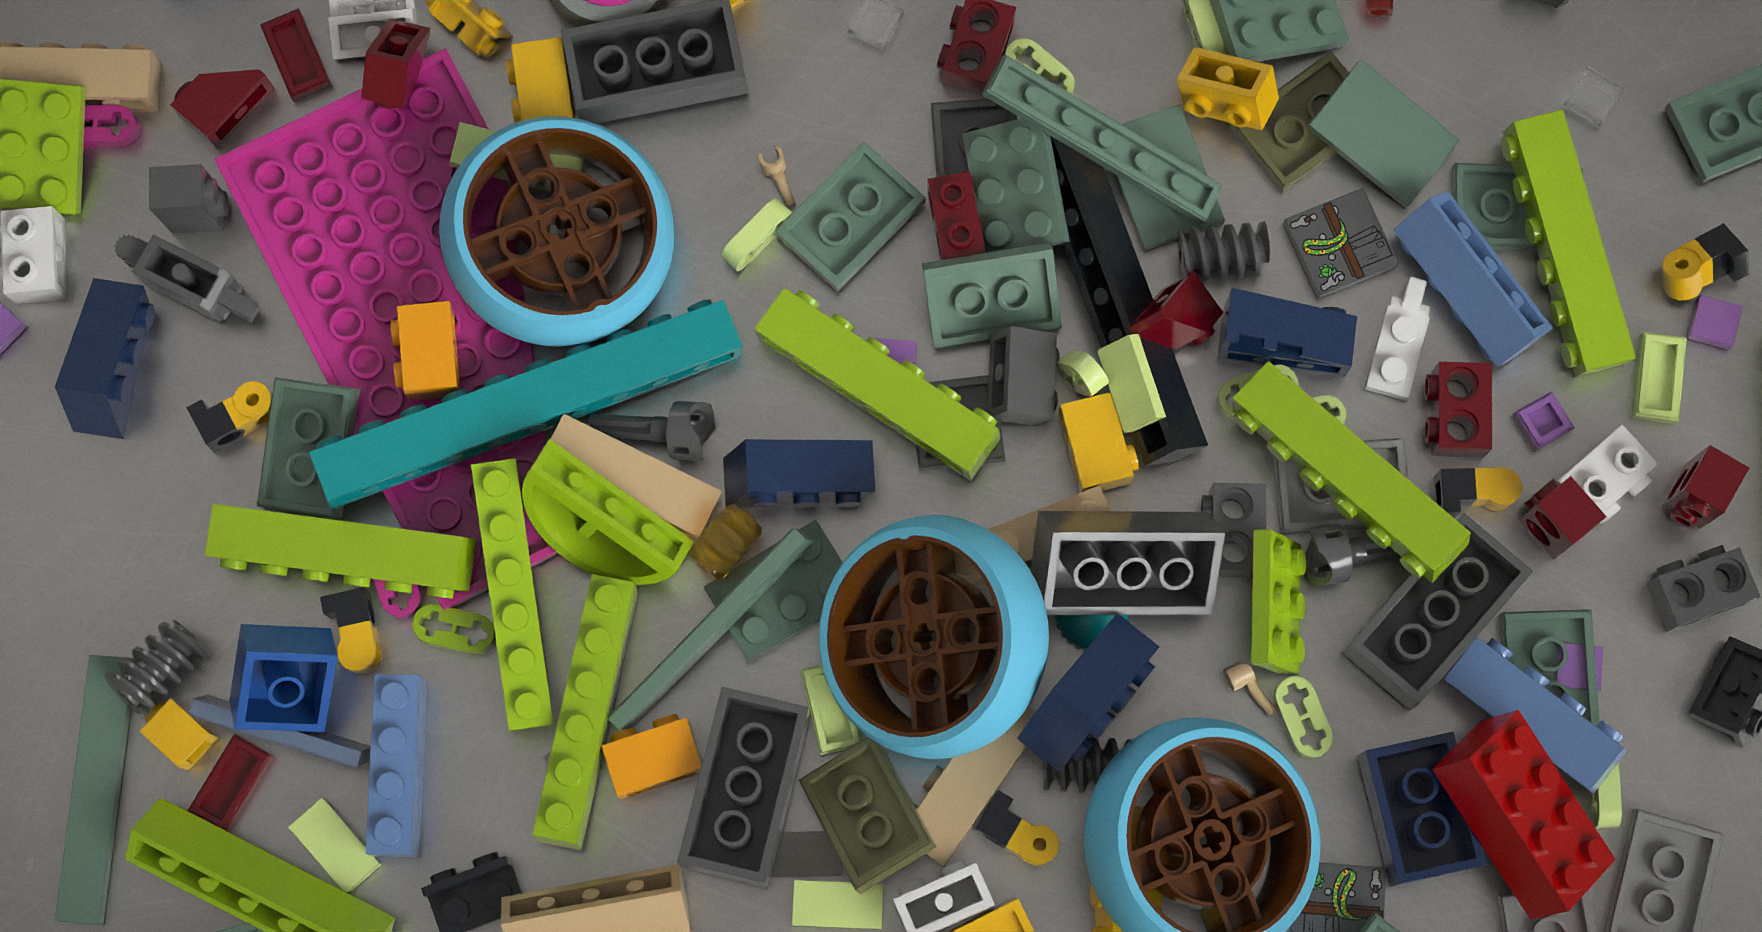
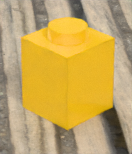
[139,698,219,771]

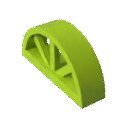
[522,439,694,585]

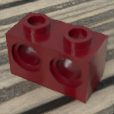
[937,0,1016,97]
[927,171,986,260]
[1424,361,1492,458]
[1662,445,1750,529]
[1519,476,1607,559]

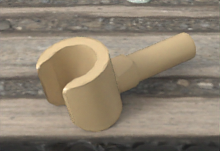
[758,146,796,208]
[1223,663,1276,716]

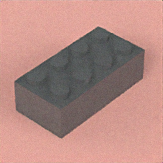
[561,0,748,124]
[1031,511,1225,615]
[1342,513,1533,710]
[677,687,811,888]

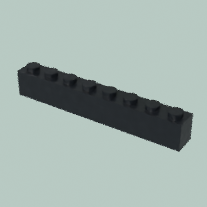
[1050,136,1208,466]

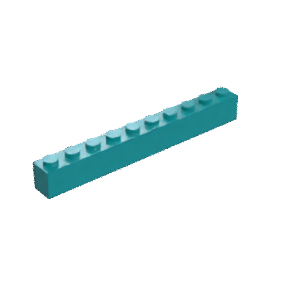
[309,299,743,510]

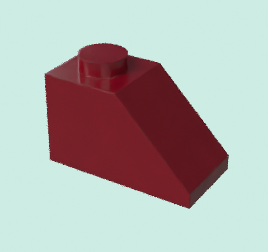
[361,18,431,108]
[170,69,275,150]
[1129,271,1224,350]

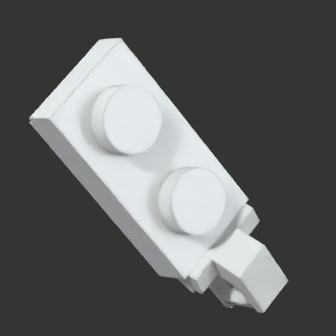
[1364,277,1430,401]

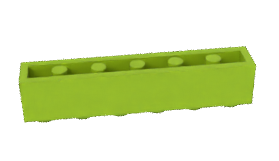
[1501,109,1636,378]
[754,288,1000,481]
[1232,361,1471,583]
[471,458,553,731]
[204,504,477,599]
[532,574,639,851]
[125,798,395,932]

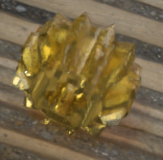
[690,504,762,579]

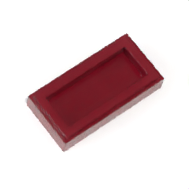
[260,8,333,102]
[187,734,275,832]

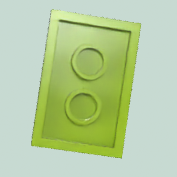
[0,78,86,215]
[1251,529,1306,675]

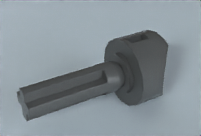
[588,401,715,461]
[1304,524,1401,586]

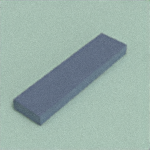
[189,694,371,768]

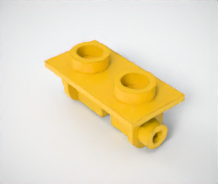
[426,0,513,58]

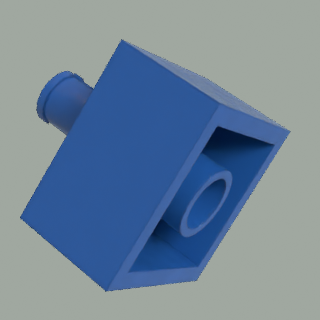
[229,624,338,732]

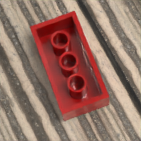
[1432,710,1616,919]

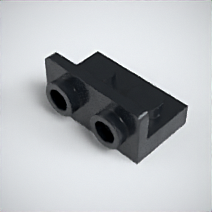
[1689,636,1762,747]
[421,852,524,932]

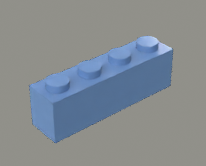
[1393,191,1553,367]
[1444,637,1627,794]
[365,674,428,858]

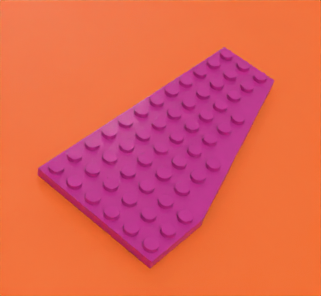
[214,48,558,610]

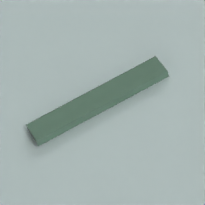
[981,54,1223,225]
[608,528,813,731]
[55,655,136,925]

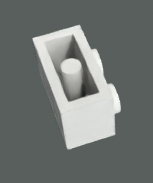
[0,206,68,305]
[1557,425,1659,526]
[893,860,995,932]

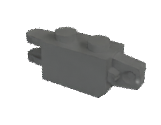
[114,234,260,323]

